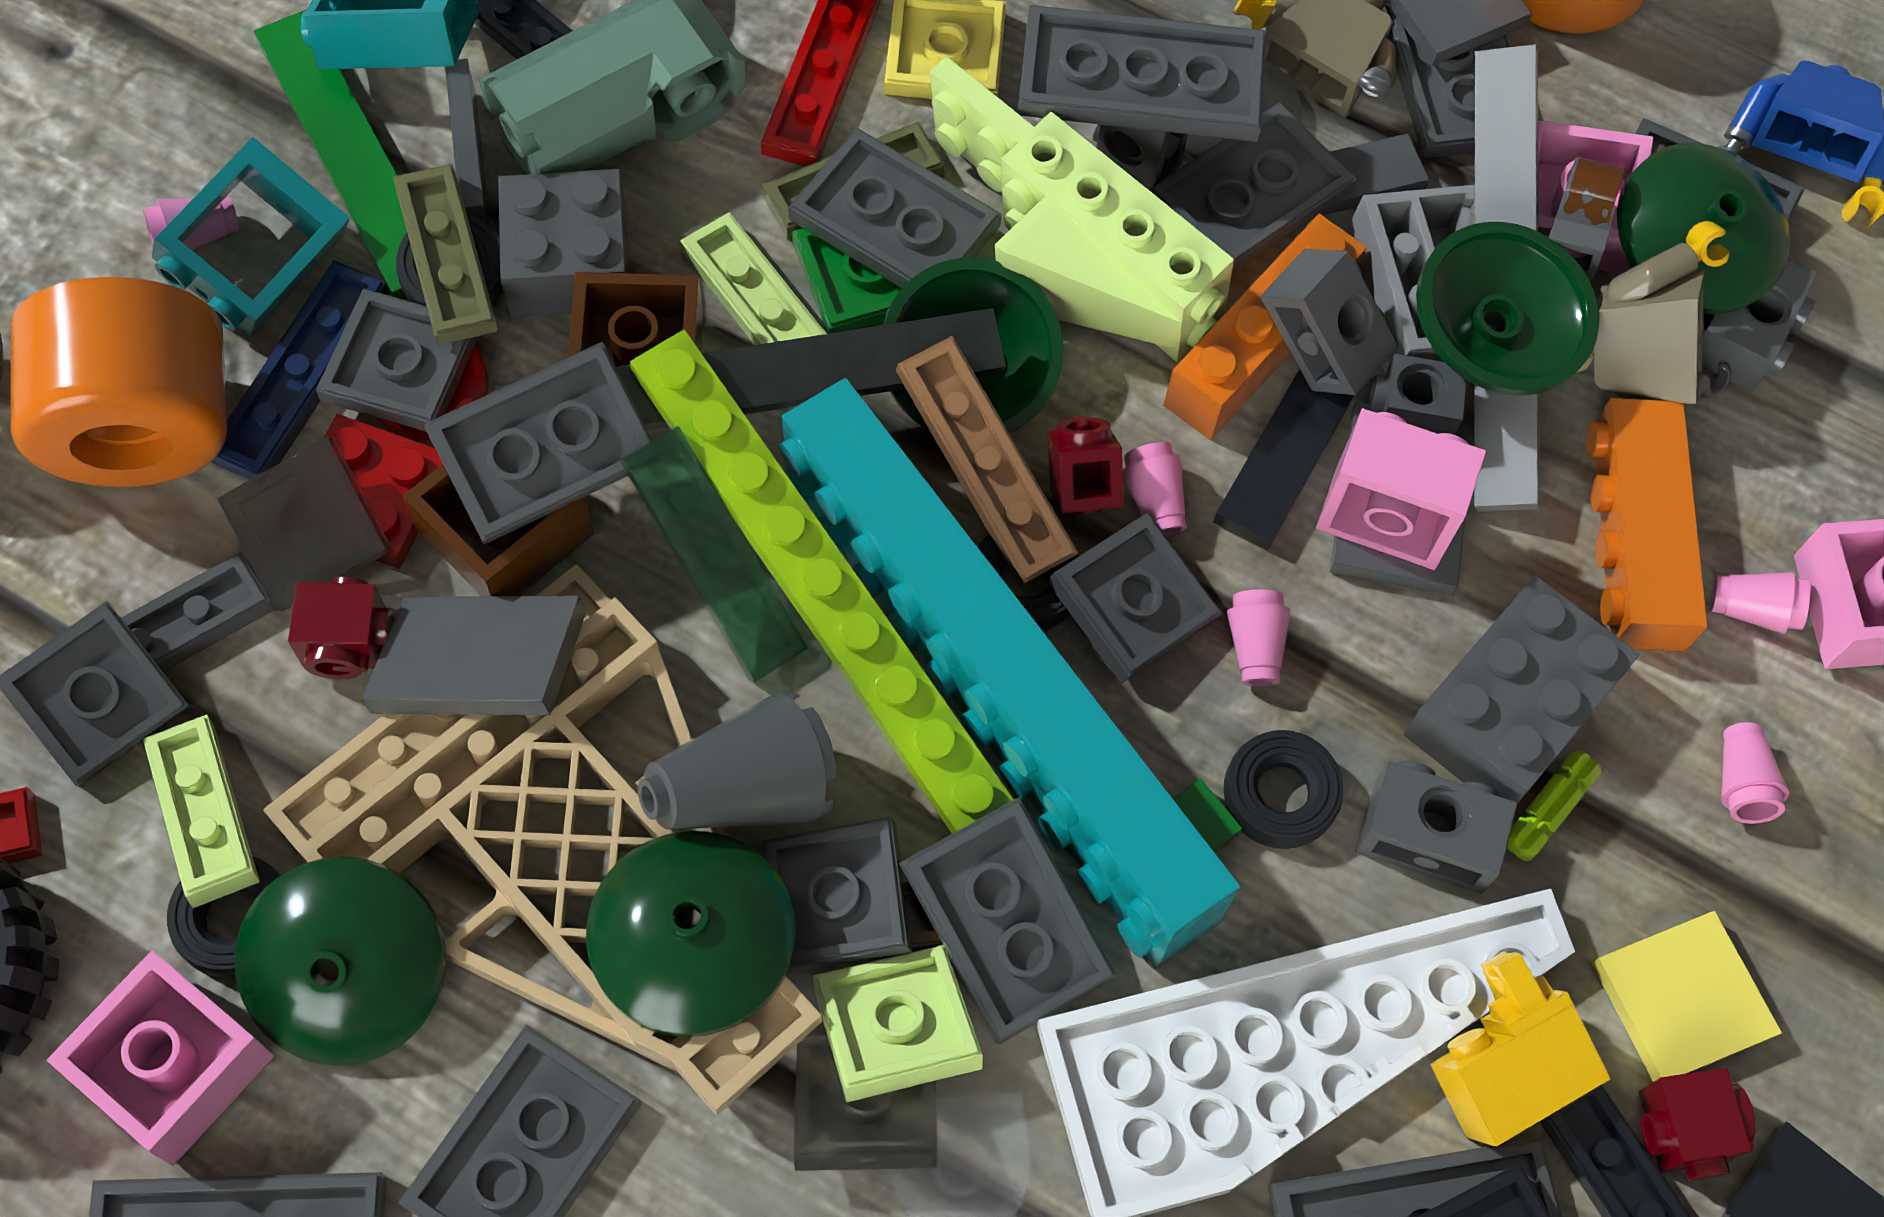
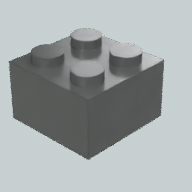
[498,169,629,318]

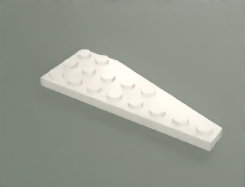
[1037,889,1575,1217]

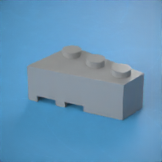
[1346,185,1475,374]

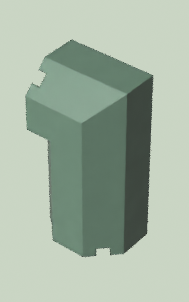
[479,0,746,175]

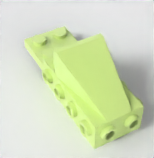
[930,56,1234,362]

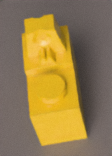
[1430,951,1610,1147]

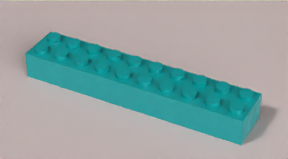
[779,378,1241,968]

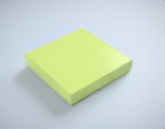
[813,945,983,1102]

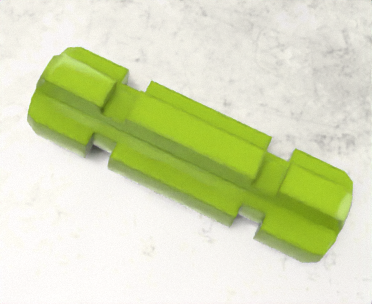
[1506,750,1602,861]

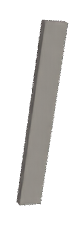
[1474,44,1540,512]

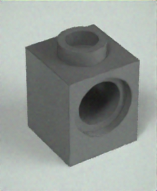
[1368,354,1467,435]

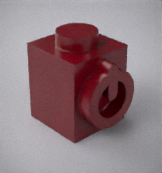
[1047,416,1124,514]
[288,577,395,680]
[1638,1068,1756,1181]

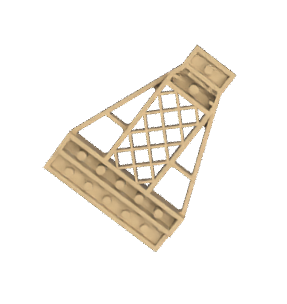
[263,564,822,1116]

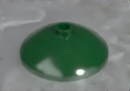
[1617,143,1790,314]
[1416,222,1599,395]
[883,257,1064,434]
[586,831,796,1037]
[234,856,446,1066]

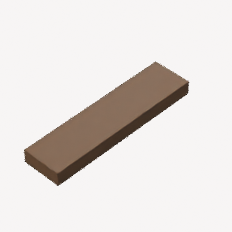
[896,336,1078,587]

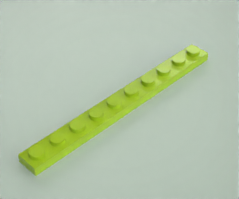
[630,329,1055,860]

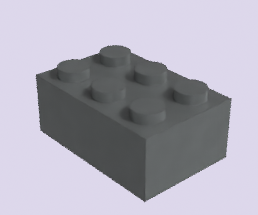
[1403,575,1640,803]

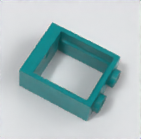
[301,0,480,69]
[151,137,350,337]

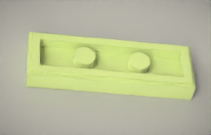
[680,212,826,345]
[143,715,260,908]

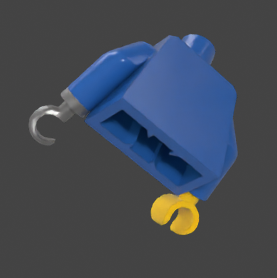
[1718,61,1884,228]

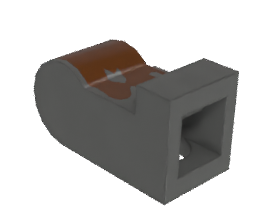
[1549,156,1625,280]

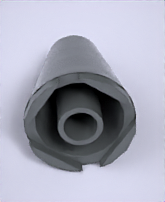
[638,691,837,829]

